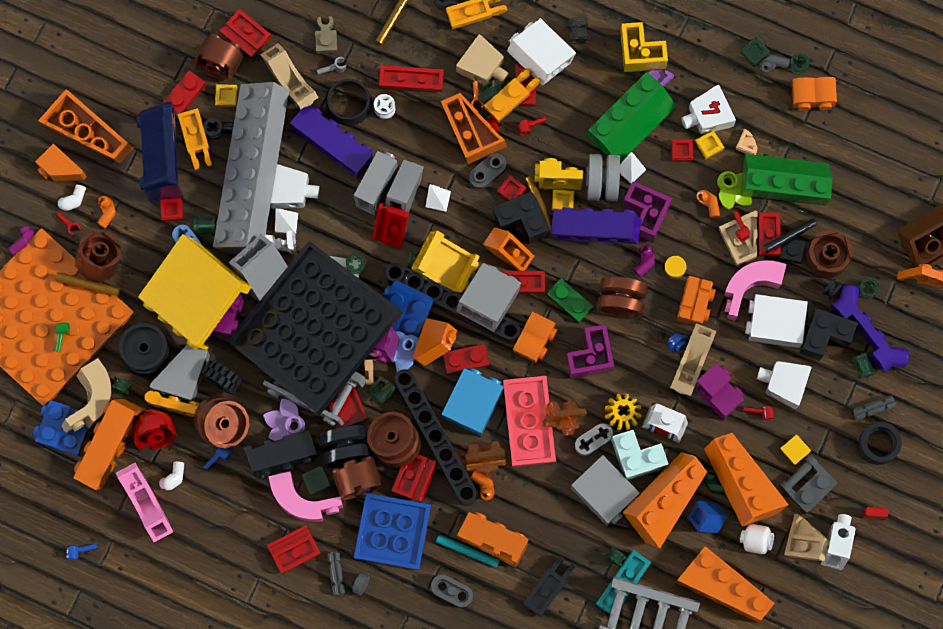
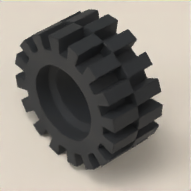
[200,358,243,395]

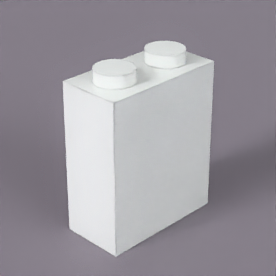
[507,18,576,86]
[745,294,807,348]

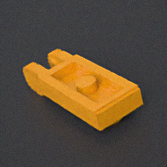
[446,0,507,30]
[484,68,540,122]
[178,108,212,170]
[144,391,200,417]

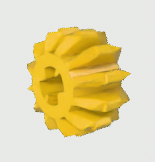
[605,394,641,431]

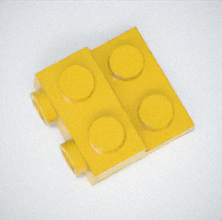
[535,158,583,190]

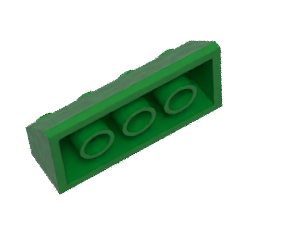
[587,72,676,163]
[741,153,833,205]

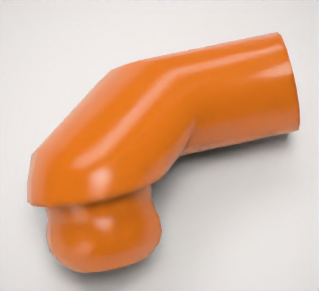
[470,470,495,501]

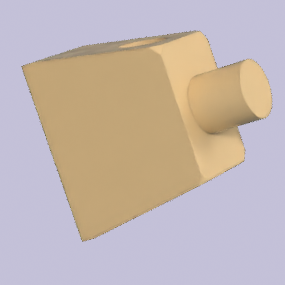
[456,34,509,86]

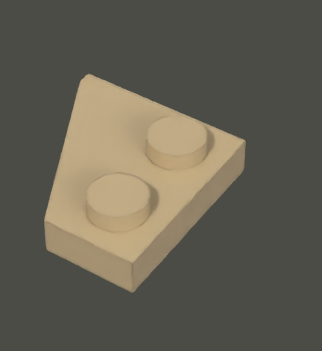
[718,210,758,266]
[784,514,830,562]

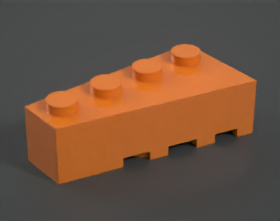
[38,89,134,164]

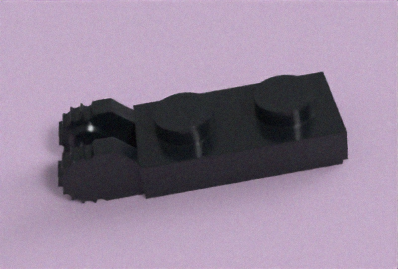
[523,555,576,618]

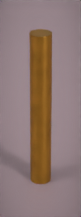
[375,0,409,46]
[525,176,552,237]
[55,272,120,296]

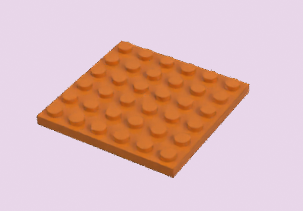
[0,228,135,406]

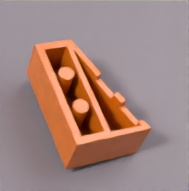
[441,93,507,164]
[457,511,529,568]

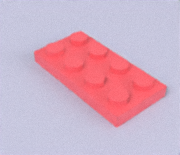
[503,376,556,467]

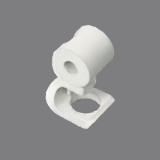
[265,231,297,254]

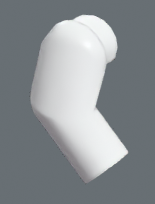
[58,185,86,211]
[159,462,184,490]

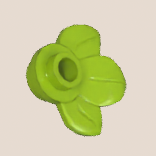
[717,171,752,210]

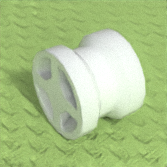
[374,94,395,119]

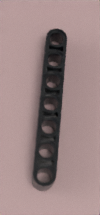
[385,263,520,344]
[395,369,477,506]

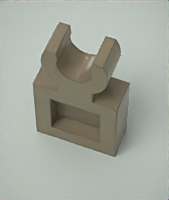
[315,16,338,54]

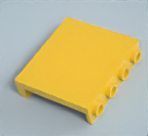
[138,234,252,350]

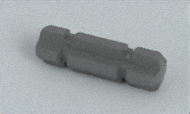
[853,396,895,420]
[328,552,345,596]

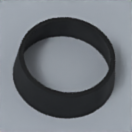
[326,79,372,126]

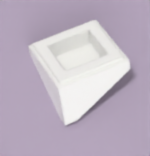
[620,152,646,184]
[425,184,451,212]
[275,208,298,234]

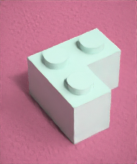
[611,430,668,481]

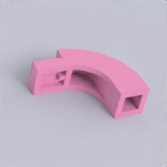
[724,260,786,321]
[116,463,173,542]
[269,472,343,522]

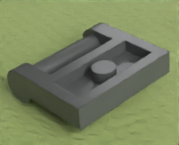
[779,455,838,514]

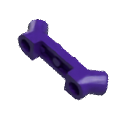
[831,285,909,373]

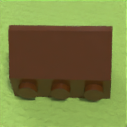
[897,203,943,267]

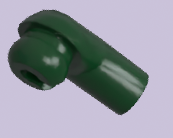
[703,470,726,495]

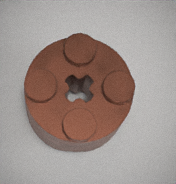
[194,33,243,82]
[806,230,853,278]
[75,232,122,283]
[332,456,383,501]

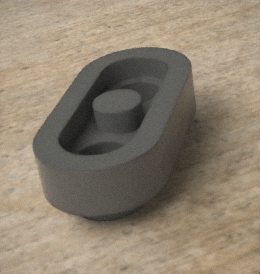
[469,153,506,190]
[431,575,473,608]

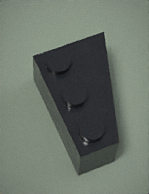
[244,429,318,480]

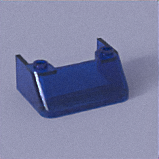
[137,102,184,202]

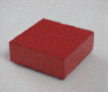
[671,139,693,162]
[497,175,527,201]
[160,198,183,222]
[863,507,888,520]

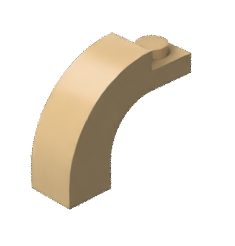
[260,43,318,109]
[670,323,716,396]
[61,358,111,433]

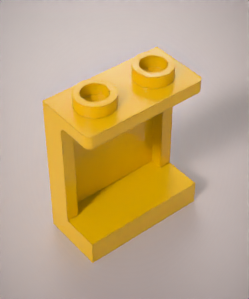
[411,231,480,294]

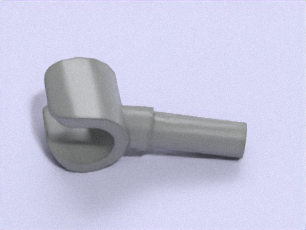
[317,57,346,75]

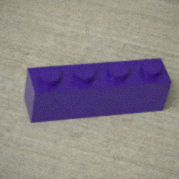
[290,106,373,179]
[550,207,642,244]

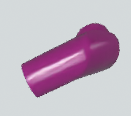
[9,225,34,255]
[633,245,655,278]

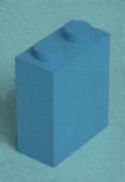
[442,368,504,436]

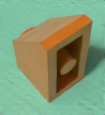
[35,144,87,181]
[483,227,535,271]
[412,318,457,366]

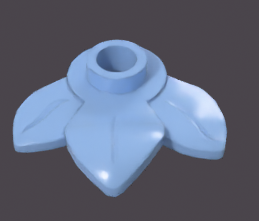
[393,331,419,372]

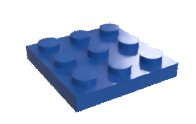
[354,493,431,570]

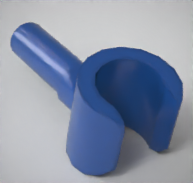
[203,447,232,470]
[67,543,97,560]

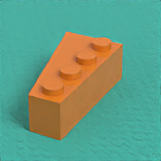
[73,399,146,490]
[704,433,789,527]
[622,452,707,549]
[676,546,775,623]

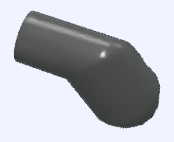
[759,55,790,73]

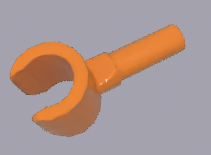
[471,81,484,111]

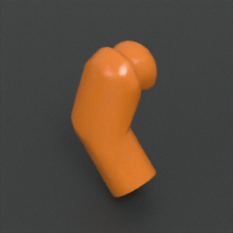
[696,190,720,218]
[97,196,116,229]

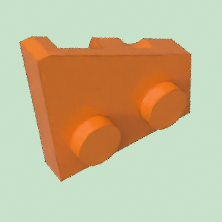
[897,264,943,288]

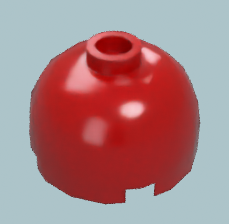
[132,409,178,450]

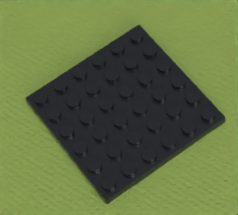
[227,241,403,416]

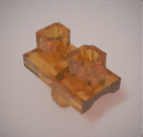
[543,400,587,436]
[465,441,506,478]

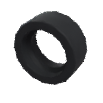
[858,422,902,465]

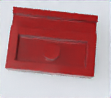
[219,9,272,59]
[372,203,410,249]
[328,387,368,428]
[391,455,438,503]
[267,525,321,574]

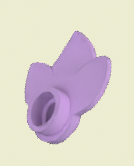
[264,399,305,441]

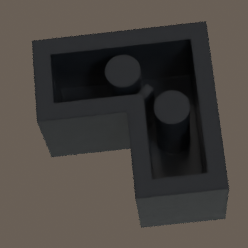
[493,191,549,244]
[799,308,857,361]

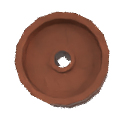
[596,276,648,319]
[193,396,249,448]
[367,412,421,468]

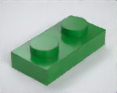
[547,279,593,324]

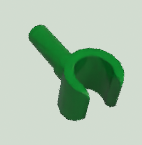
[55,322,70,353]

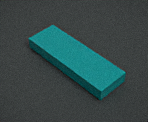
[596,550,651,614]

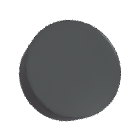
[352,572,370,596]

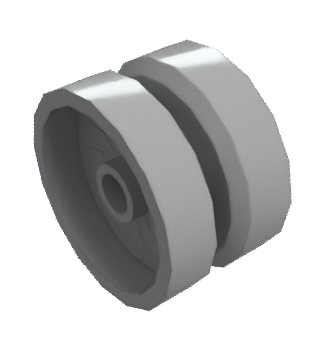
[586,154,620,202]

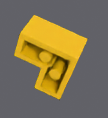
[620,22,668,72]

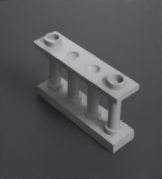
[263,372,366,426]
[599,577,700,629]

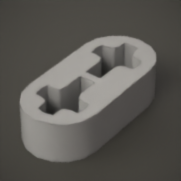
[575,424,613,456]

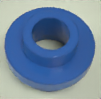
[667,332,688,352]

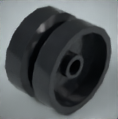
[119,323,171,376]
[318,425,371,468]

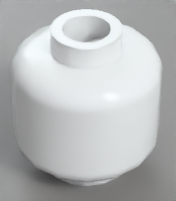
[740,524,774,554]

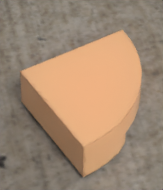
[735,129,757,155]
[364,360,374,385]

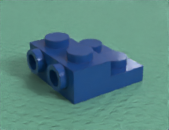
[383,280,435,338]
[33,400,89,457]

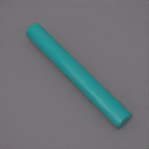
[436,534,500,568]

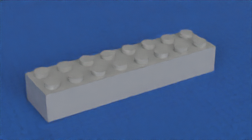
[213,82,289,255]

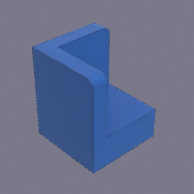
[687,501,728,533]

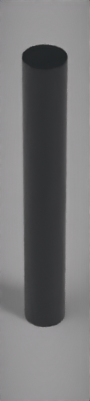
[763,219,817,253]

